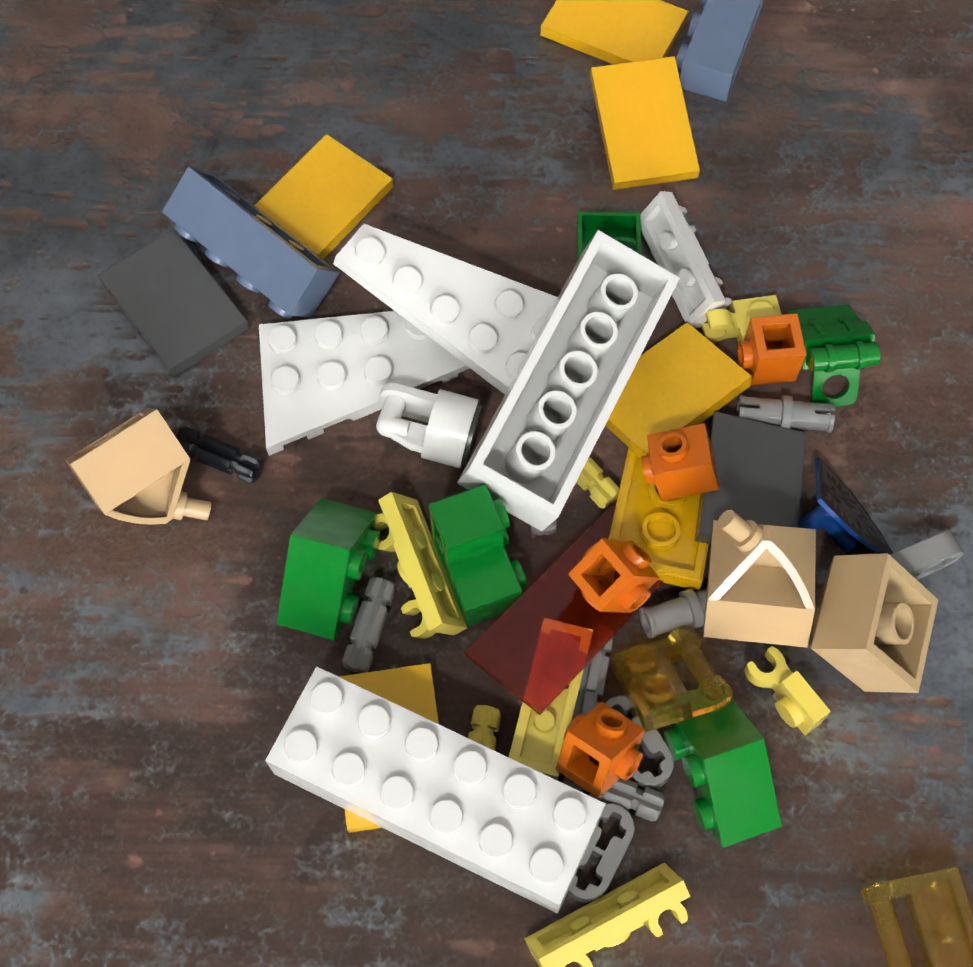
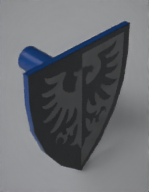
[798,457,893,555]

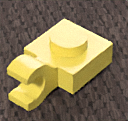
[701,295,782,342]
[744,646,831,736]

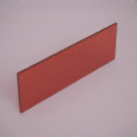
[464,500,664,715]

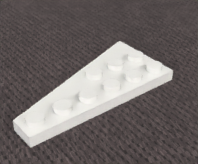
[333,224,558,394]
[259,311,470,456]

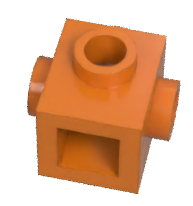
[568,538,660,613]
[555,702,645,799]

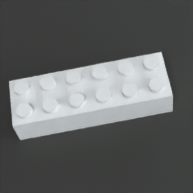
[457,230,680,531]
[265,666,606,914]

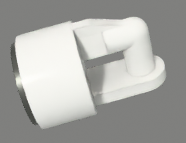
[376,383,483,468]

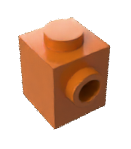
[737,313,807,386]
[641,423,720,501]

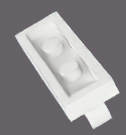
[640,191,732,328]

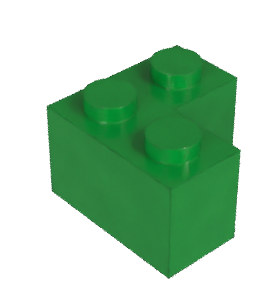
[429,484,527,627]
[276,498,381,640]
[664,688,782,848]

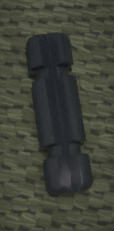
[175,427,264,483]

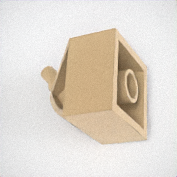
[65,408,211,525]
[703,510,816,647]
[809,553,938,693]

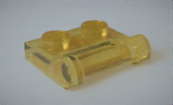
[610,625,733,732]
[861,867,973,967]

